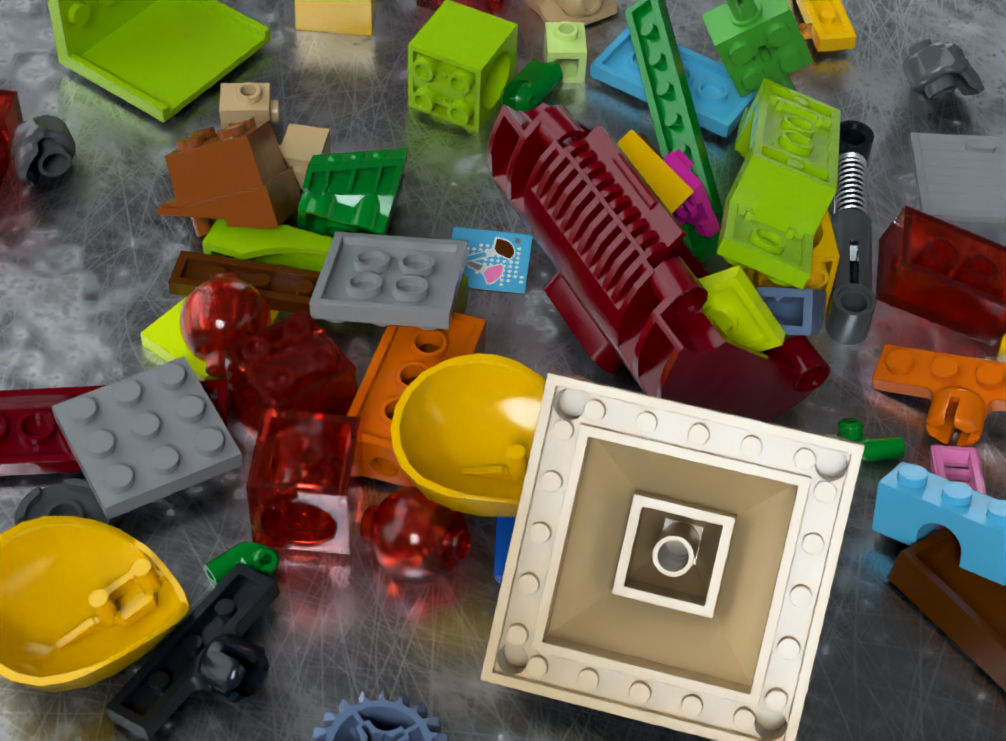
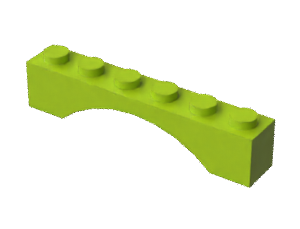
[202,219,468,314]

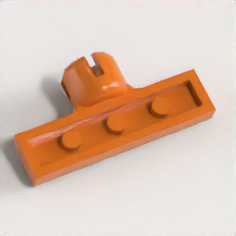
[872,344,1006,447]

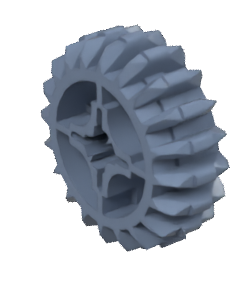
[311,689,449,741]

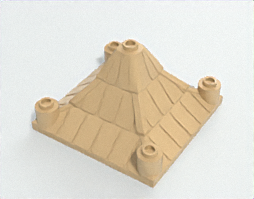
[480,372,865,741]

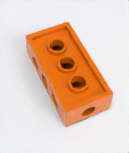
[338,312,486,491]

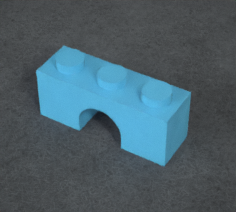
[872,461,1006,586]

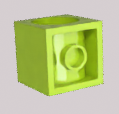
[408,0,518,132]

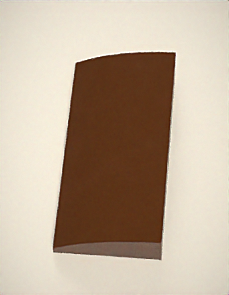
[887,528,1006,692]

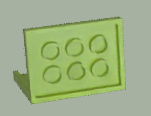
[47,0,271,123]

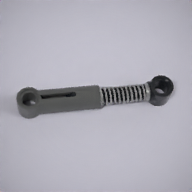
[825,120,877,345]

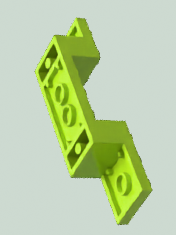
[716,78,841,290]

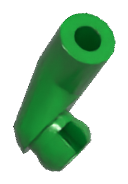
[836,418,905,462]
[203,541,279,586]

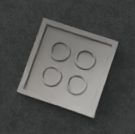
[309,231,467,330]
[52,356,243,520]

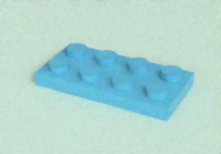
[589,27,759,138]

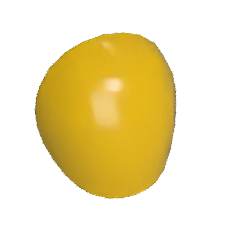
[390,353,546,518]
[0,516,190,693]

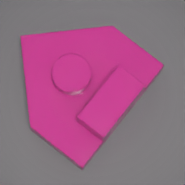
[662,149,721,238]

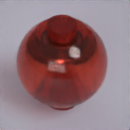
[179,273,272,378]
[360,485,471,584]

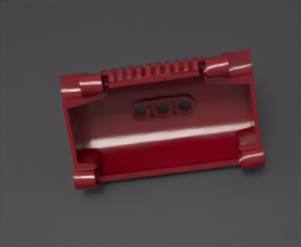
[488,102,831,422]

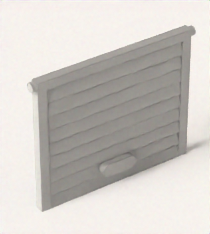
[909,132,1006,224]

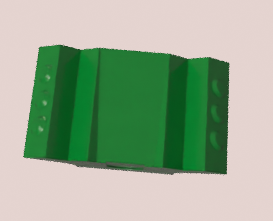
[298,148,409,238]

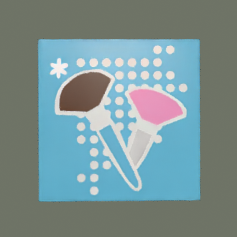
[451,227,533,294]

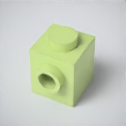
[543,21,587,83]

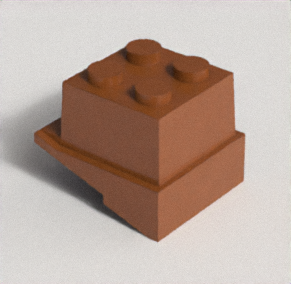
[156,117,301,237]

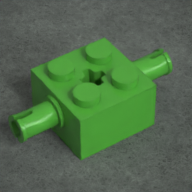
[702,0,814,97]

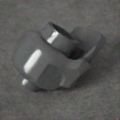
[902,39,985,101]
[10,115,75,184]

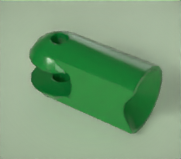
[500,59,563,112]

